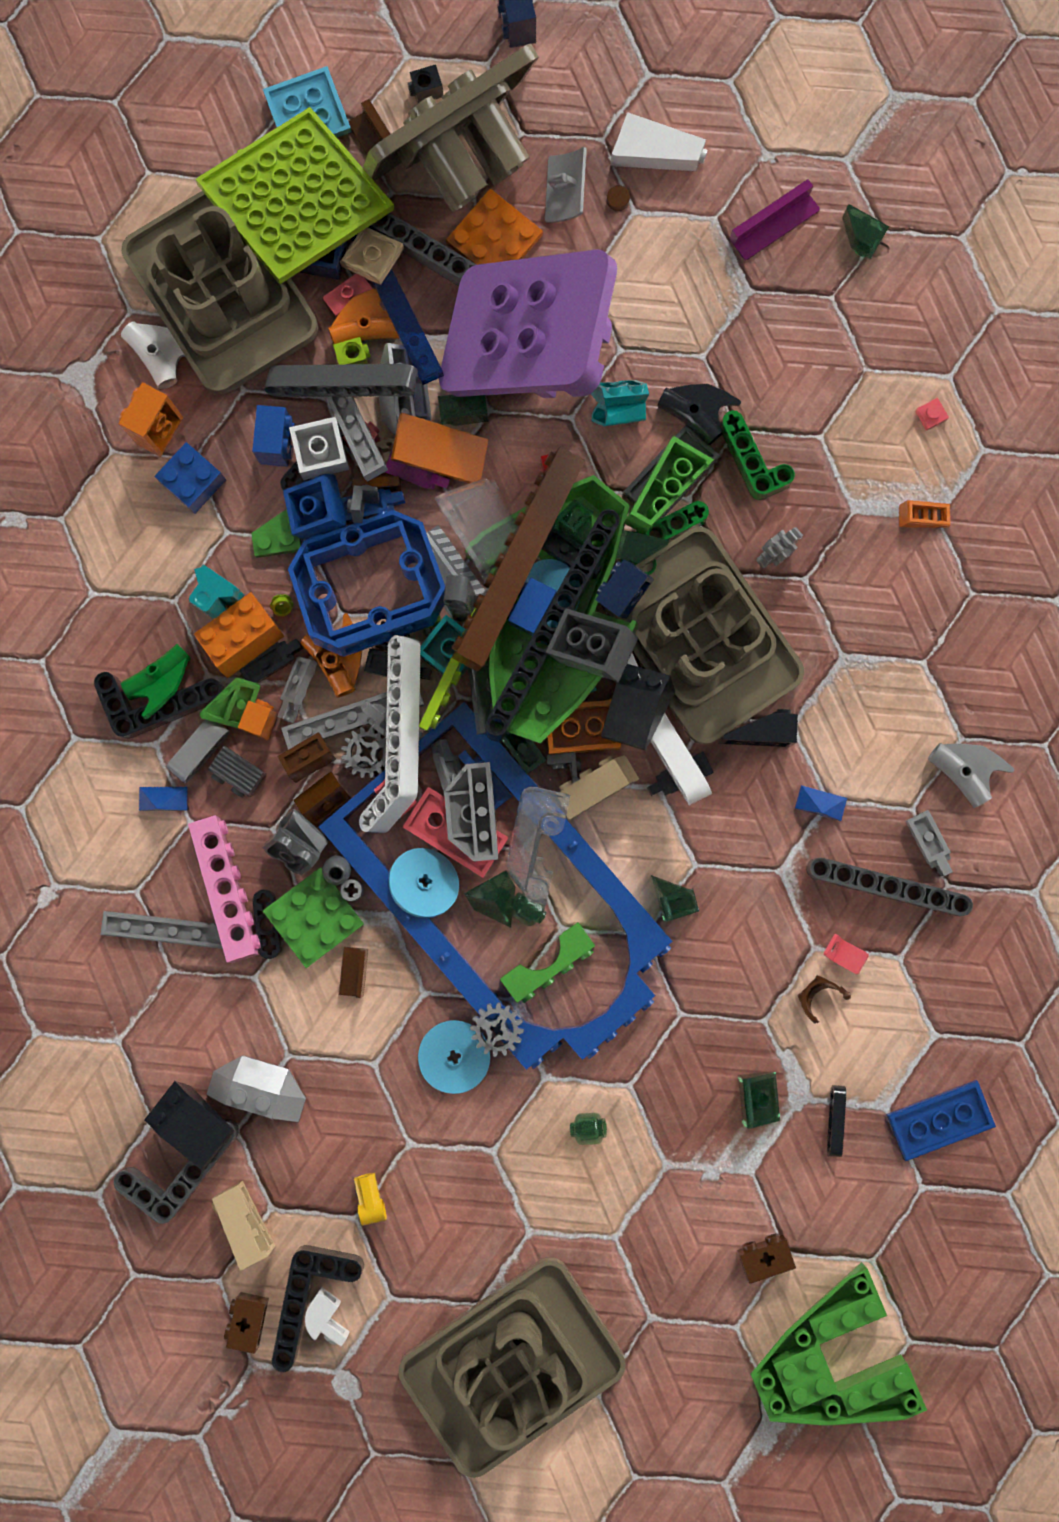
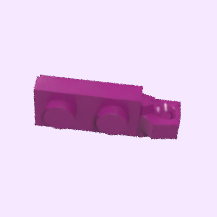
[385,450,450,490]

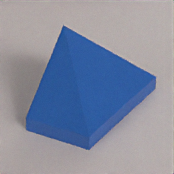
[795,785,847,821]
[139,787,188,811]

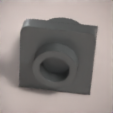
[547,752,582,778]

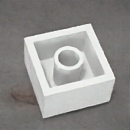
[289,417,349,480]

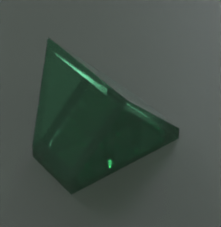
[553,499,594,545]
[464,870,516,928]
[651,875,699,922]

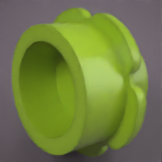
[270,594,293,616]

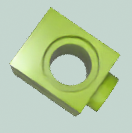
[333,337,371,365]

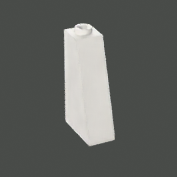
[611,112,708,171]

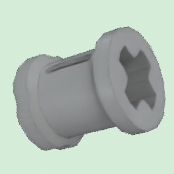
[340,879,364,901]

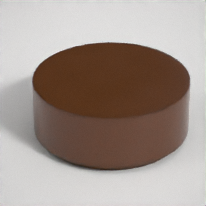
[607,185,630,211]

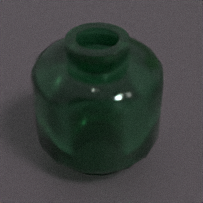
[510,891,547,926]
[570,1112,607,1145]

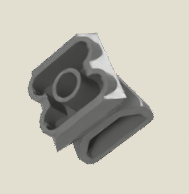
[263,809,329,876]

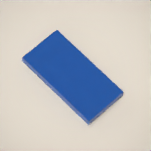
[886,1080,996,1161]

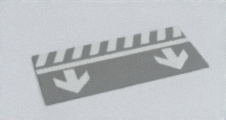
[403,525,485,622]

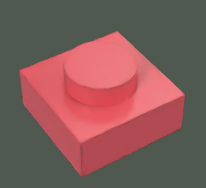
[915,398,949,431]

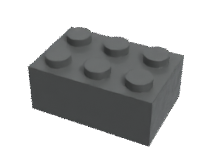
[546,609,638,682]

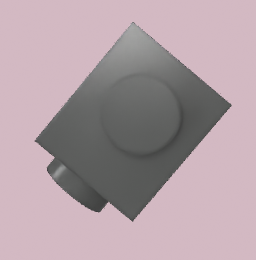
[347,485,379,523]

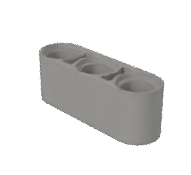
[166,719,230,783]

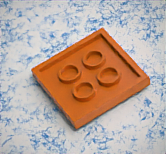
[446,188,543,265]

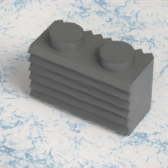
[208,746,266,798]

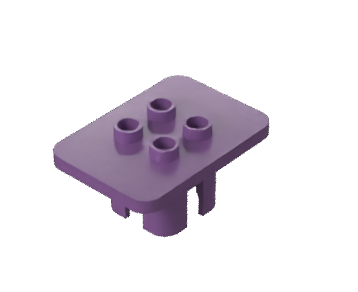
[439,249,617,398]

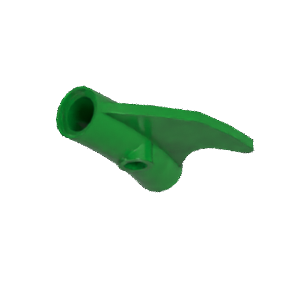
[121,644,191,719]

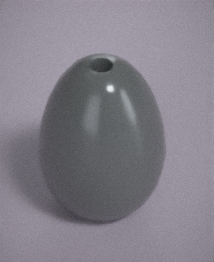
[322,855,351,885]

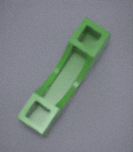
[500,922,595,1003]

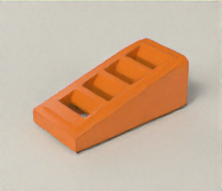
[899,500,950,528]

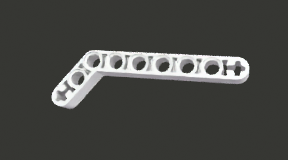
[359,635,420,833]
[627,653,712,805]

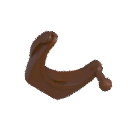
[797,975,851,1024]

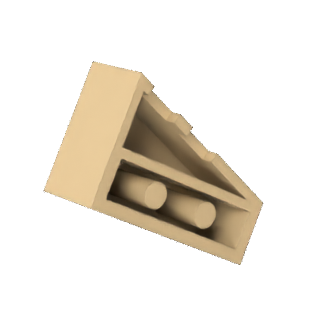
[555,755,639,819]
[212,1181,275,1271]

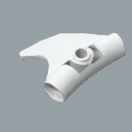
[121,321,185,389]

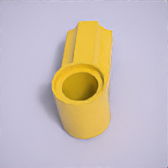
[354,1173,387,1226]

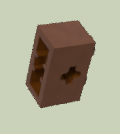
[737,1233,796,1284]
[224,1292,269,1354]

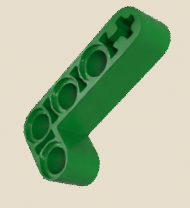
[720,410,795,500]
[624,501,709,575]

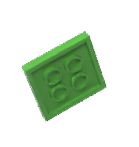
[263,867,364,968]

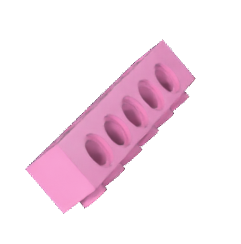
[188,815,261,963]

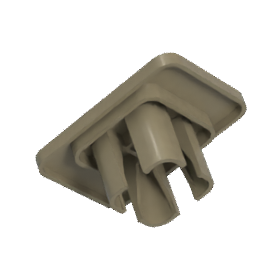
[363,44,539,213]
[122,191,318,395]
[601,527,804,744]
[399,1257,625,1478]

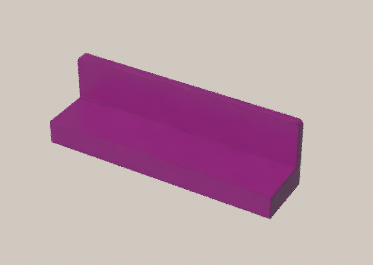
[729,179,820,261]

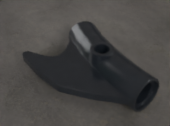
[657,384,741,445]

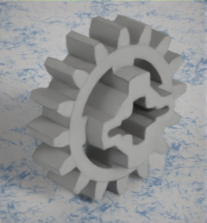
[756,527,803,569]
[341,727,386,779]
[470,1002,524,1057]

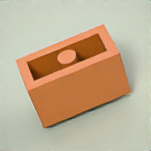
[238,699,278,740]

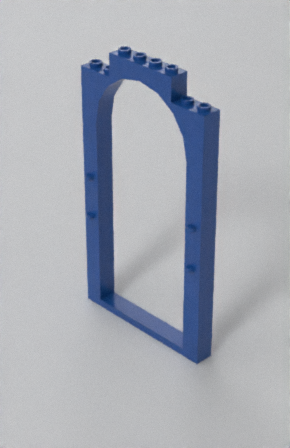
[319,702,673,1070]

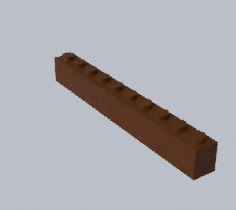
[451,446,585,671]

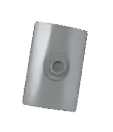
[545,147,586,223]

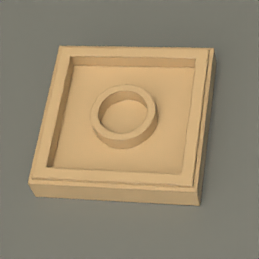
[340,227,404,285]

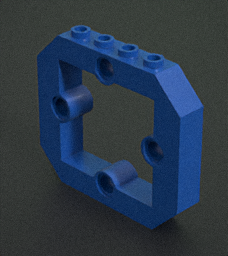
[288,510,445,657]

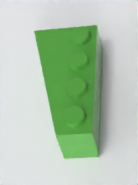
[624,436,714,534]

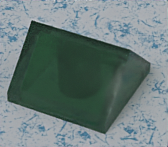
[738,1072,781,1129]

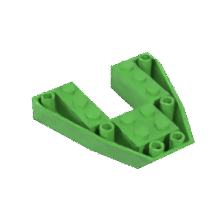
[751,1262,927,1426]

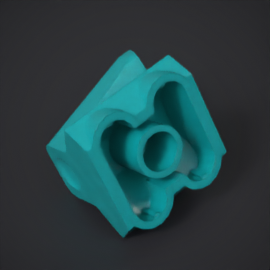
[591,380,649,427]
[189,564,245,619]

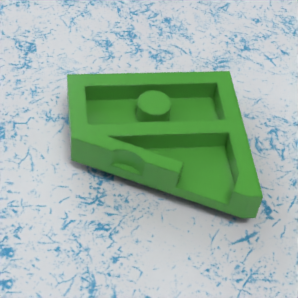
[251,509,302,558]
[200,677,260,728]

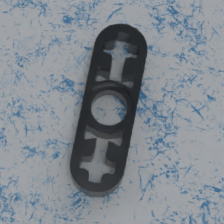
[252,890,282,959]
[827,1085,846,1157]

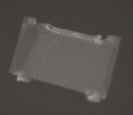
[434,477,517,581]
[506,787,570,905]

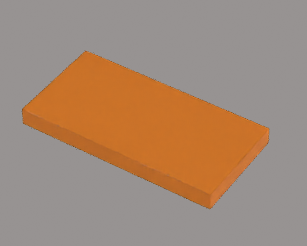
[391,412,489,486]

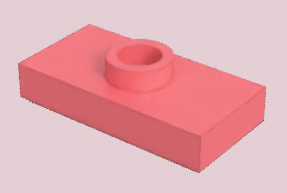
[322,273,373,318]

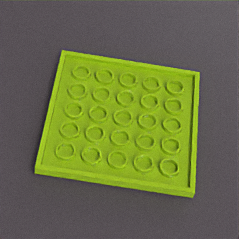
[196,107,394,284]

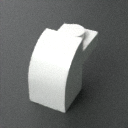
[305,1287,350,1346]

